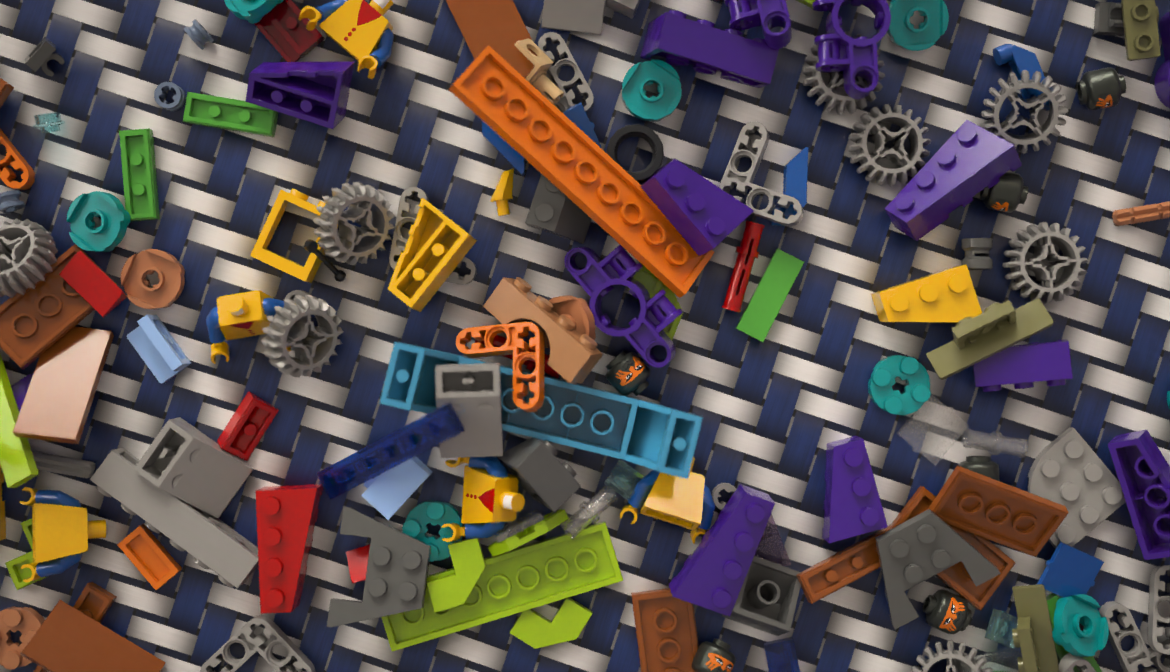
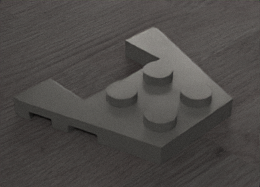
[327,507,432,627]
[875,509,1001,630]

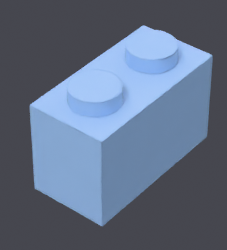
[361,453,433,520]

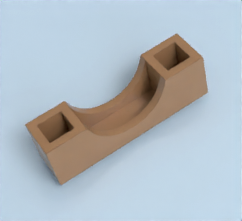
[483,277,603,384]

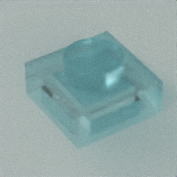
[604,459,644,501]
[984,609,1018,649]

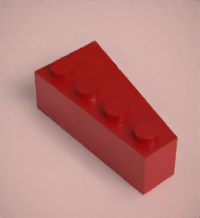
[255,484,324,614]

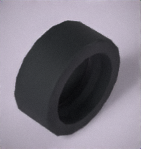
[606,124,664,183]

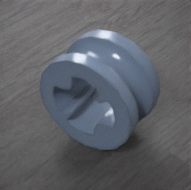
[184,19,214,50]
[154,82,186,111]
[0,190,25,214]

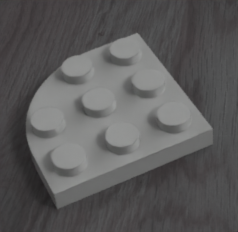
[1028,427,1126,549]

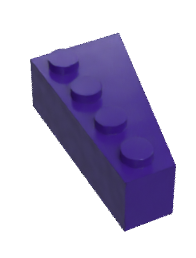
[640,10,779,88]
[885,120,1022,241]
[1108,429,1170,560]
[669,484,775,617]

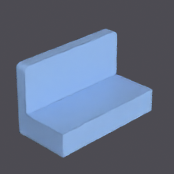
[127,314,192,383]

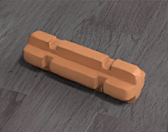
[1112,201,1170,226]

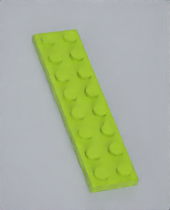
[381,521,623,652]

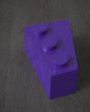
[246,61,355,129]
[973,339,1073,392]
[822,436,888,543]

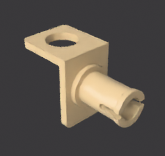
[515,38,564,105]

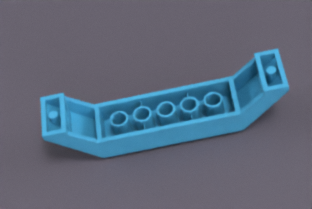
[380,342,703,479]

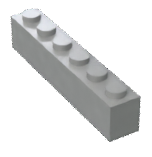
[90,448,259,589]

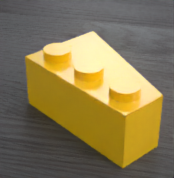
[388,197,477,312]
[871,264,982,323]

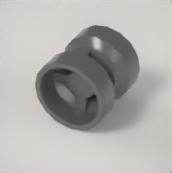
[961,238,993,270]

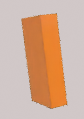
[117,524,182,590]

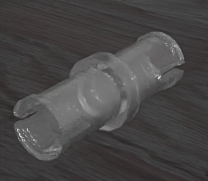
[962,428,1028,458]
[561,485,618,540]

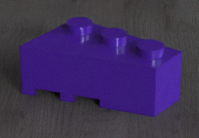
[641,159,754,256]

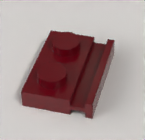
[254,0,325,62]

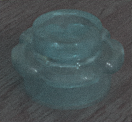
[33,112,65,133]

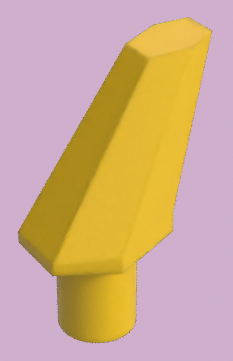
[490,169,514,216]

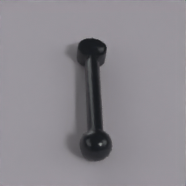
[304,239,346,282]

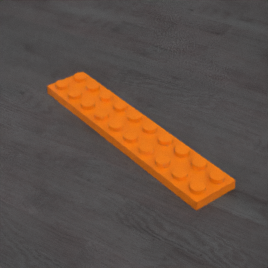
[449,45,715,298]

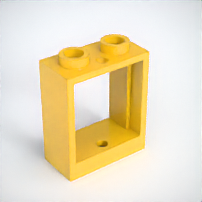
[250,188,339,283]

